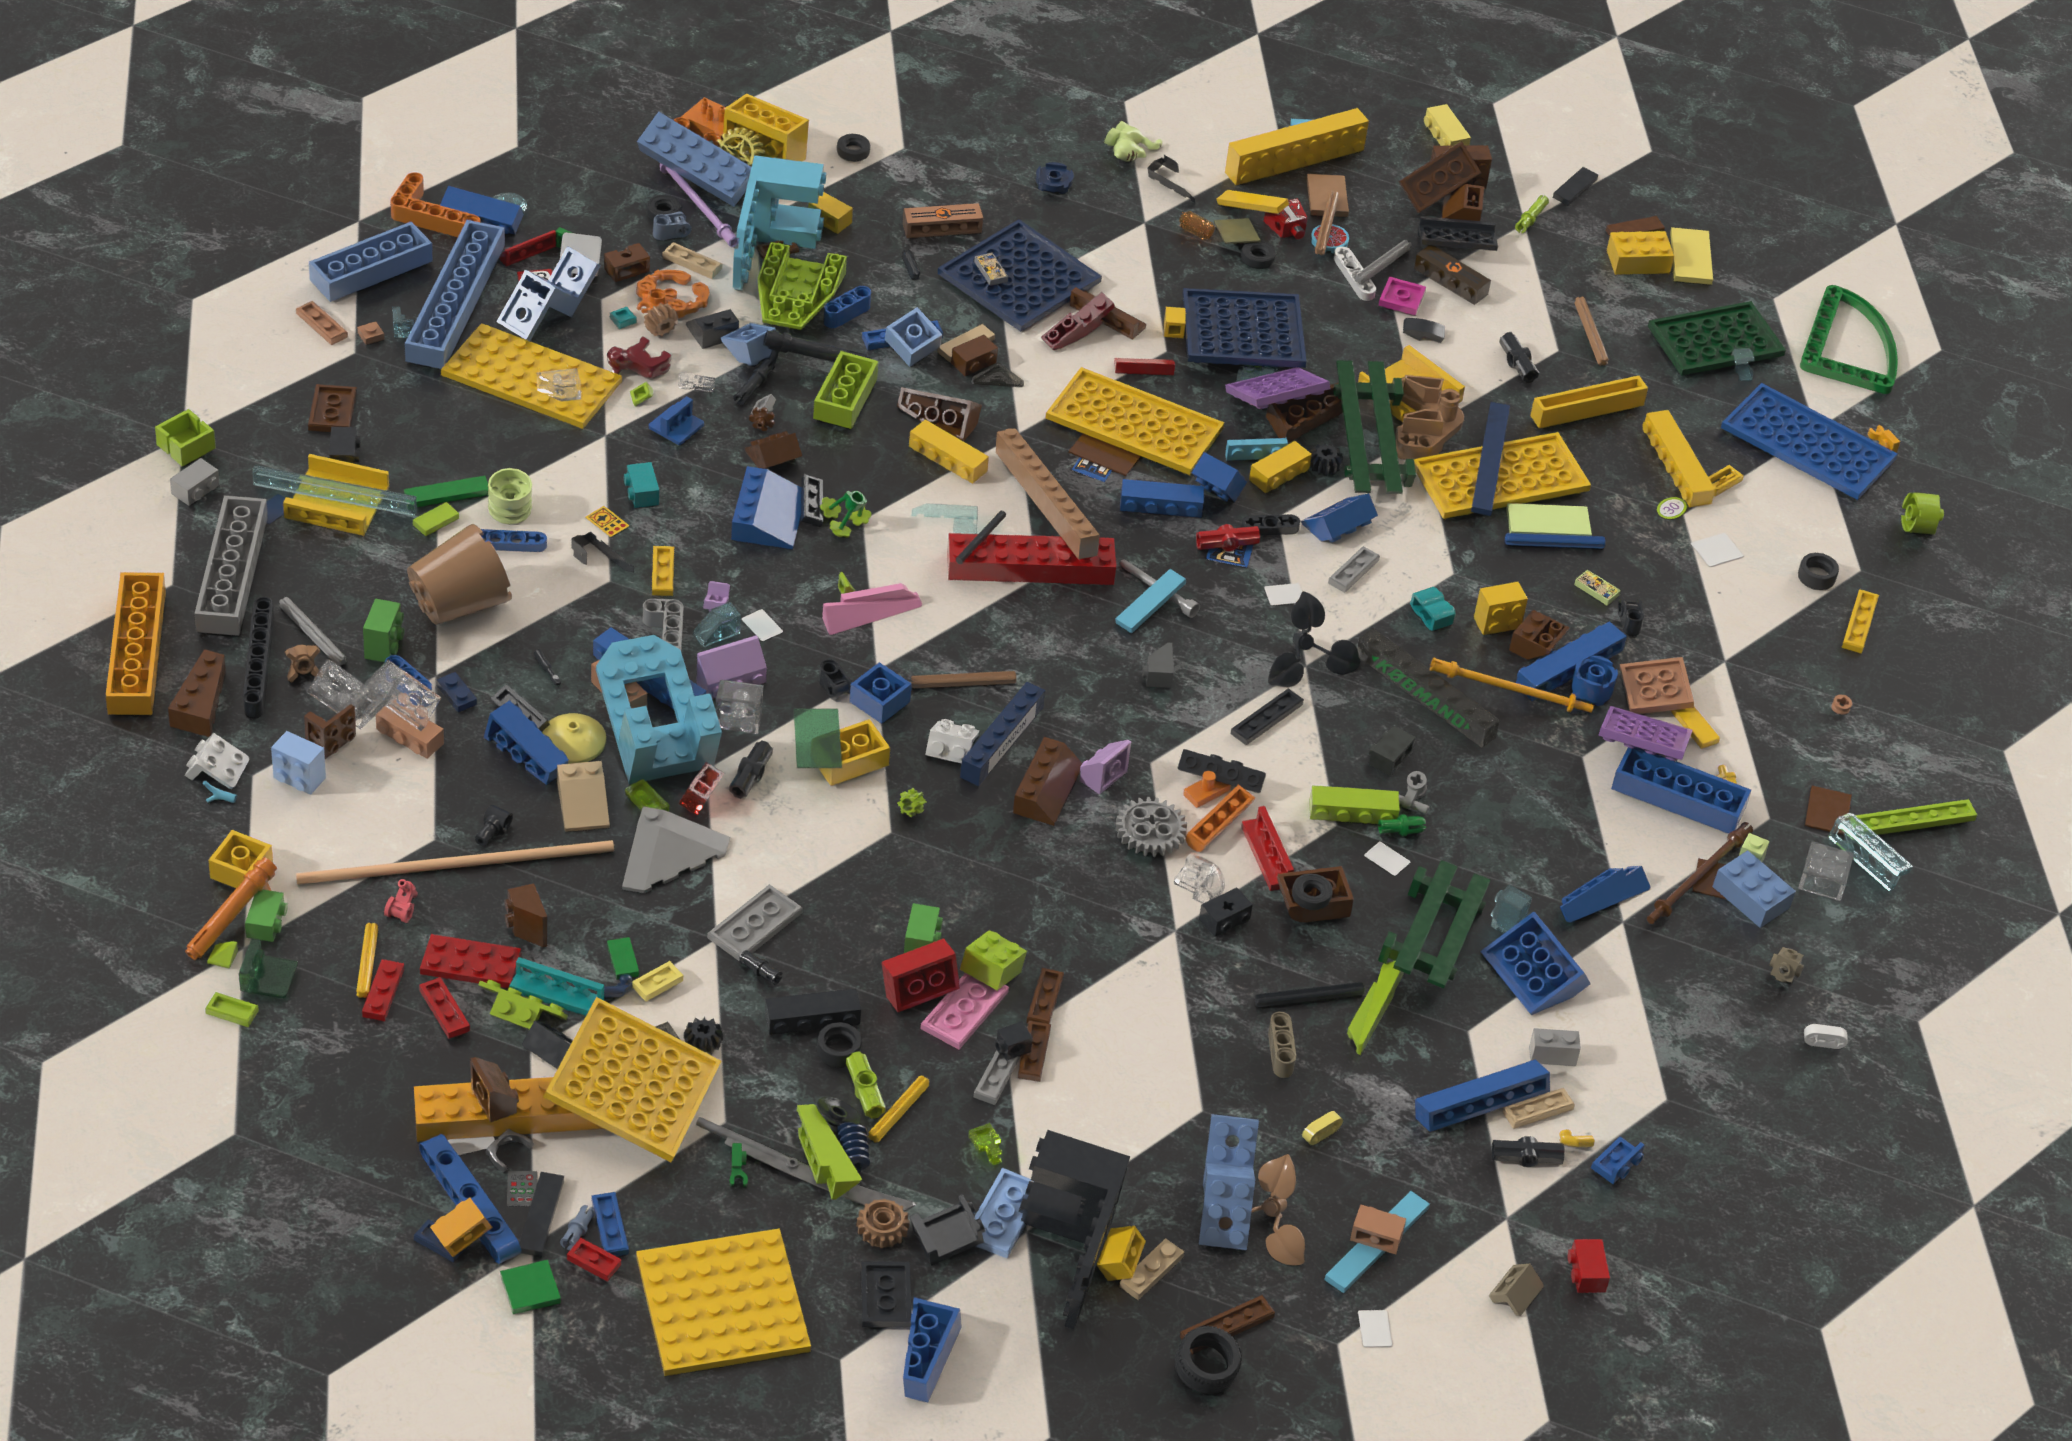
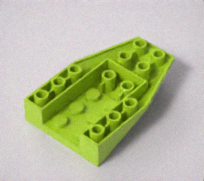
[757,242,847,330]

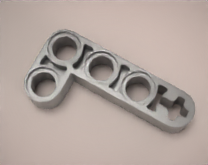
[643,599,683,650]

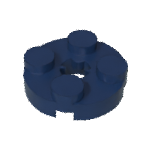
[1036,162,1074,194]

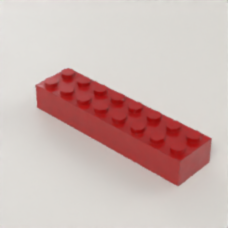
[947,533,1116,585]

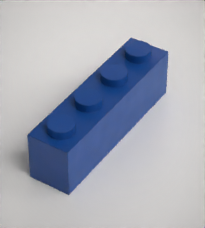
[440,186,523,234]
[1120,479,1204,518]

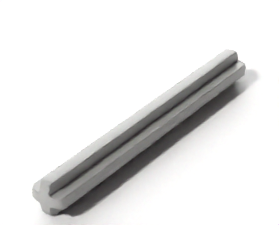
[1355,240,1412,284]
[279,597,347,667]

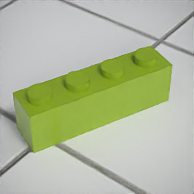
[1309,785,1400,824]

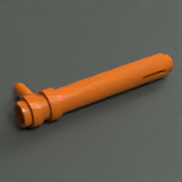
[185,857,277,960]

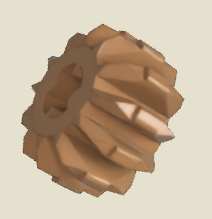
[644,303,678,337]

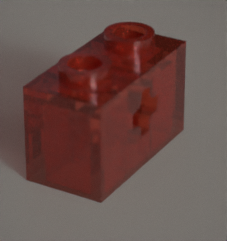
[678,762,725,815]

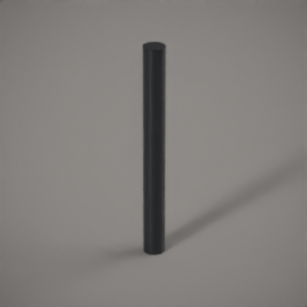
[956,510,1006,564]

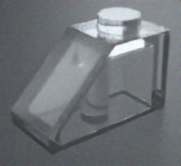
[537,368,581,401]

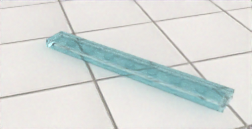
[253,465,417,516]

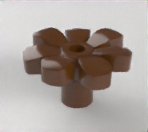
[749,407,775,431]

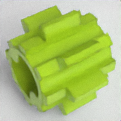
[897,788,927,817]

